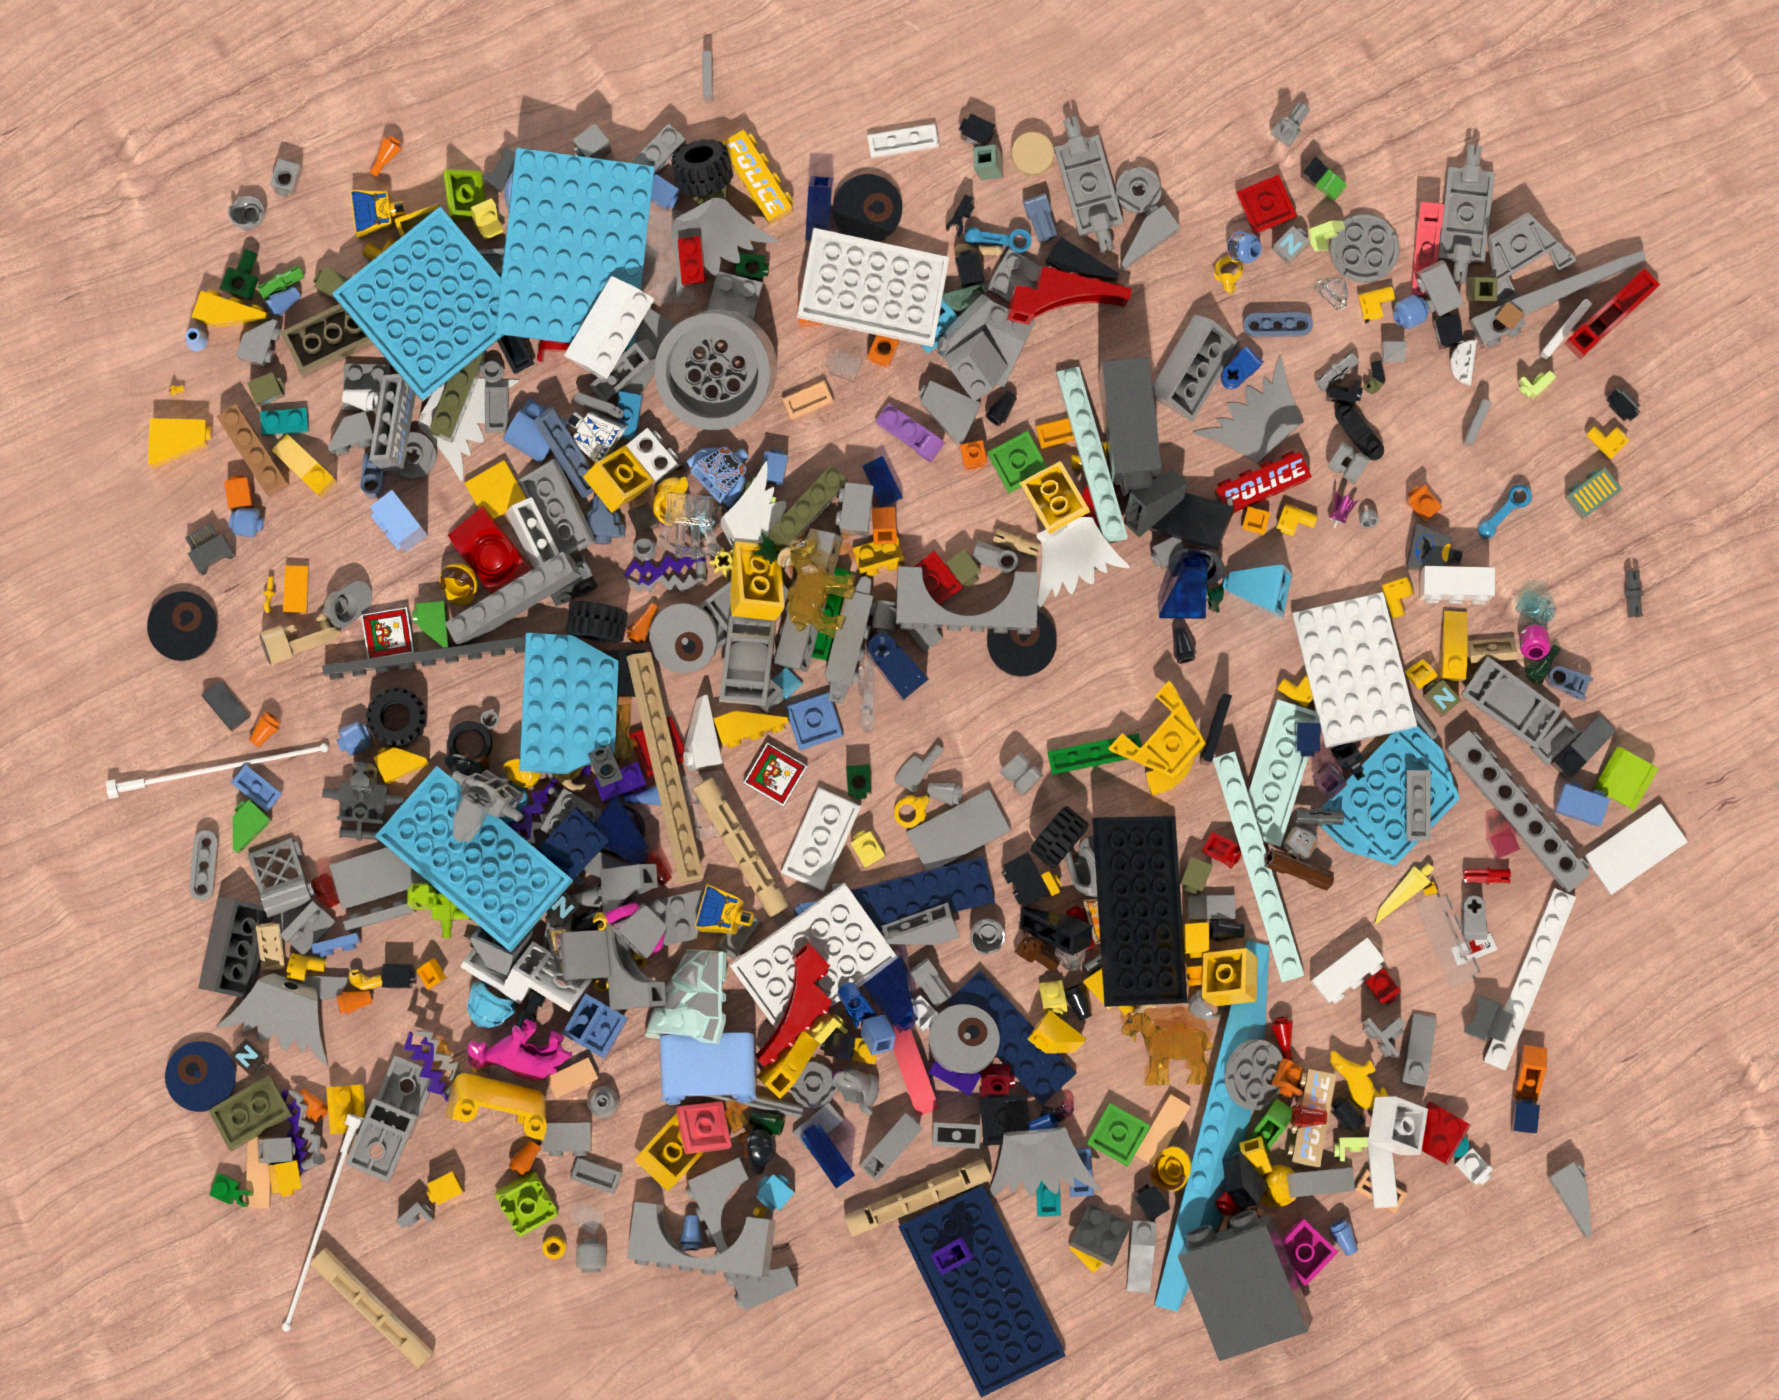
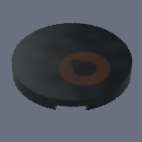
[833,174,902,242]
[147,591,218,661]
[987,610,1057,677]

